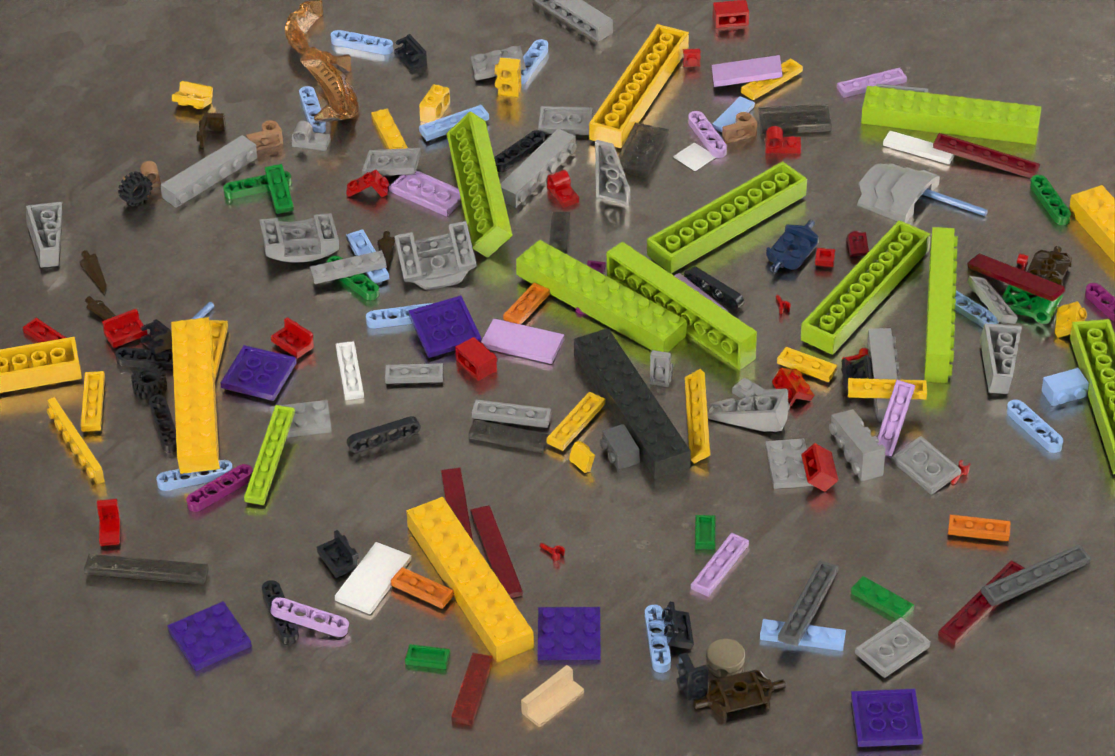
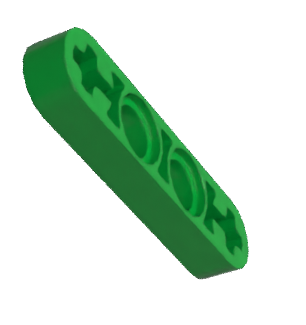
[223,171,292,199]
[1030,175,1071,225]
[327,256,380,301]

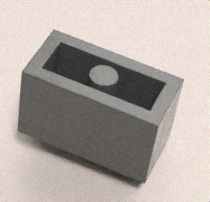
[600,424,639,470]

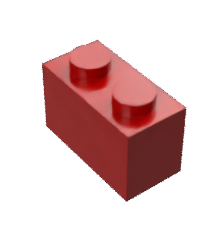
[713,0,749,28]
[455,337,498,381]
[801,443,838,492]

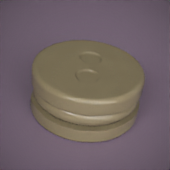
[706,639,745,678]

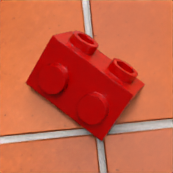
[102,309,148,348]
[271,317,314,359]
[772,368,815,406]

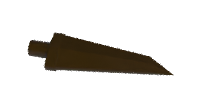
[377,231,395,271]
[79,250,107,295]
[85,296,116,320]

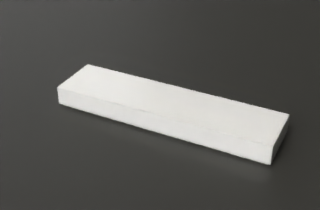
[883,131,955,164]
[335,341,364,400]

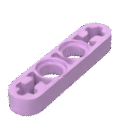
[688,111,727,158]
[270,598,349,637]

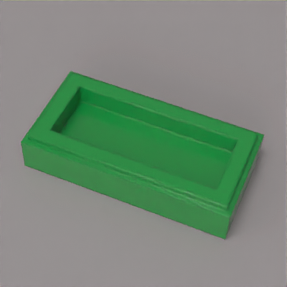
[695,515,716,550]
[405,644,451,670]

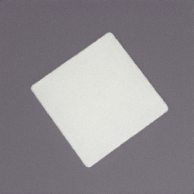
[673,143,716,171]

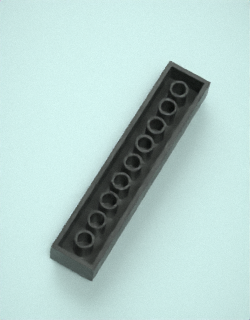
[574,328,691,479]

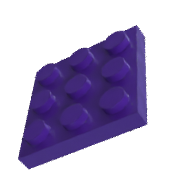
[408,296,482,358]
[220,345,297,401]
[167,601,252,671]
[538,607,601,660]
[851,689,923,747]

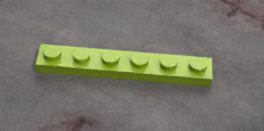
[244,405,295,505]

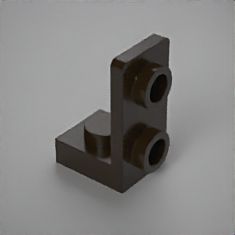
[197,113,226,148]

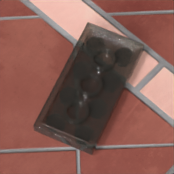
[758,104,832,135]
[618,122,669,178]

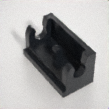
[394,34,427,71]
[140,319,172,354]

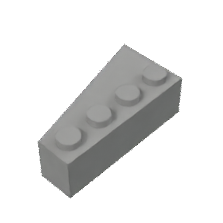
[26,202,62,268]
[980,323,1022,394]
[829,409,885,481]

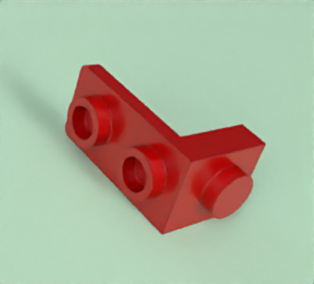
[346,170,389,197]
[97,499,120,546]

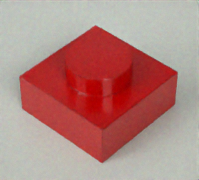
[683,49,701,67]
[815,248,835,267]

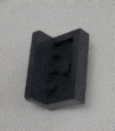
[841,355,873,391]
[317,530,359,578]
[662,601,694,649]
[676,653,708,701]

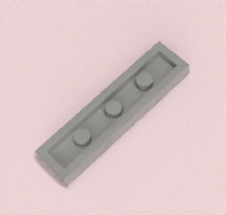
[310,250,387,284]
[967,276,1018,324]
[472,400,552,428]

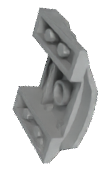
[857,163,940,223]
[259,213,339,262]
[395,221,477,290]

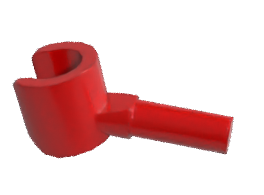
[1017,253,1029,271]
[776,295,791,314]
[842,348,869,361]
[951,460,971,485]
[539,543,565,561]

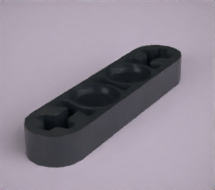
[494,130,545,172]
[684,266,744,310]
[115,347,173,371]
[149,395,177,453]
[346,416,421,453]
[262,580,299,644]

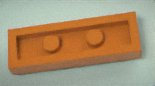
[503,283,550,325]
[948,515,1011,541]
[391,567,454,609]

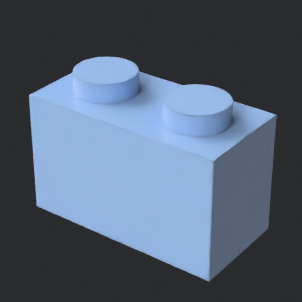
[1042,368,1089,406]

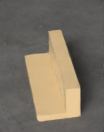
[521,665,584,727]

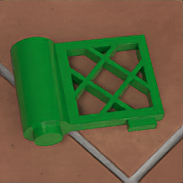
[1002,285,1063,324]

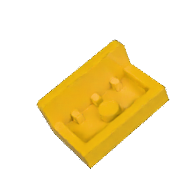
[172,81,213,109]
[1055,301,1087,338]

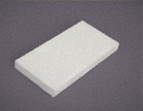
[335,542,411,615]

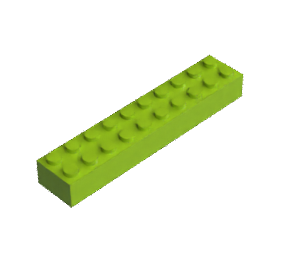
[861,86,1042,145]
[446,111,513,258]
[647,161,807,274]
[801,220,931,355]
[924,227,958,383]
[516,240,687,353]
[606,242,757,370]
[1070,319,1115,474]

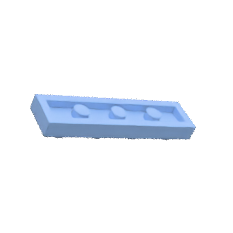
[419,105,489,141]
[346,229,390,283]
[760,619,846,651]

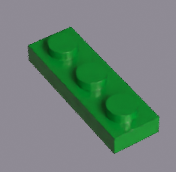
[265,164,294,214]
[851,576,914,620]

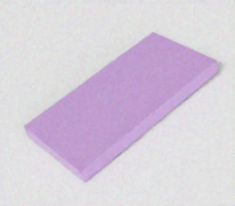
[712,55,783,87]
[389,170,462,217]
[481,318,564,364]

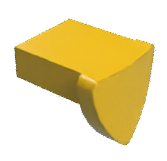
[569,441,595,473]

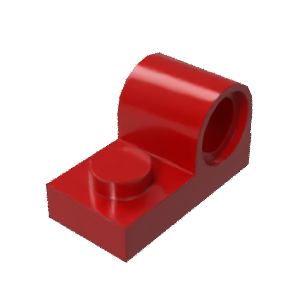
[765,126,801,154]
[547,170,579,208]

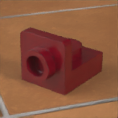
[846,231,869,257]

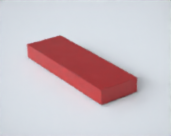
[22,318,66,343]

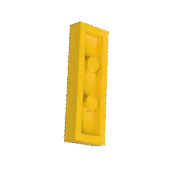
[777,347,837,382]

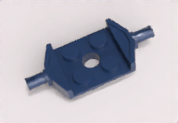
[766,219,819,273]

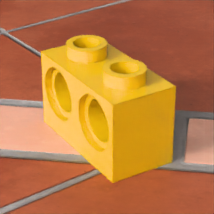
[495,58,521,97]
[419,84,450,123]

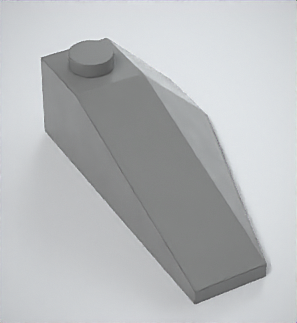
[595,140,630,205]
[707,389,788,432]

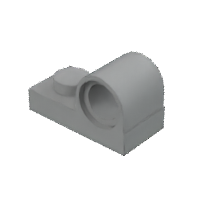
[292,121,331,151]
[650,350,674,387]

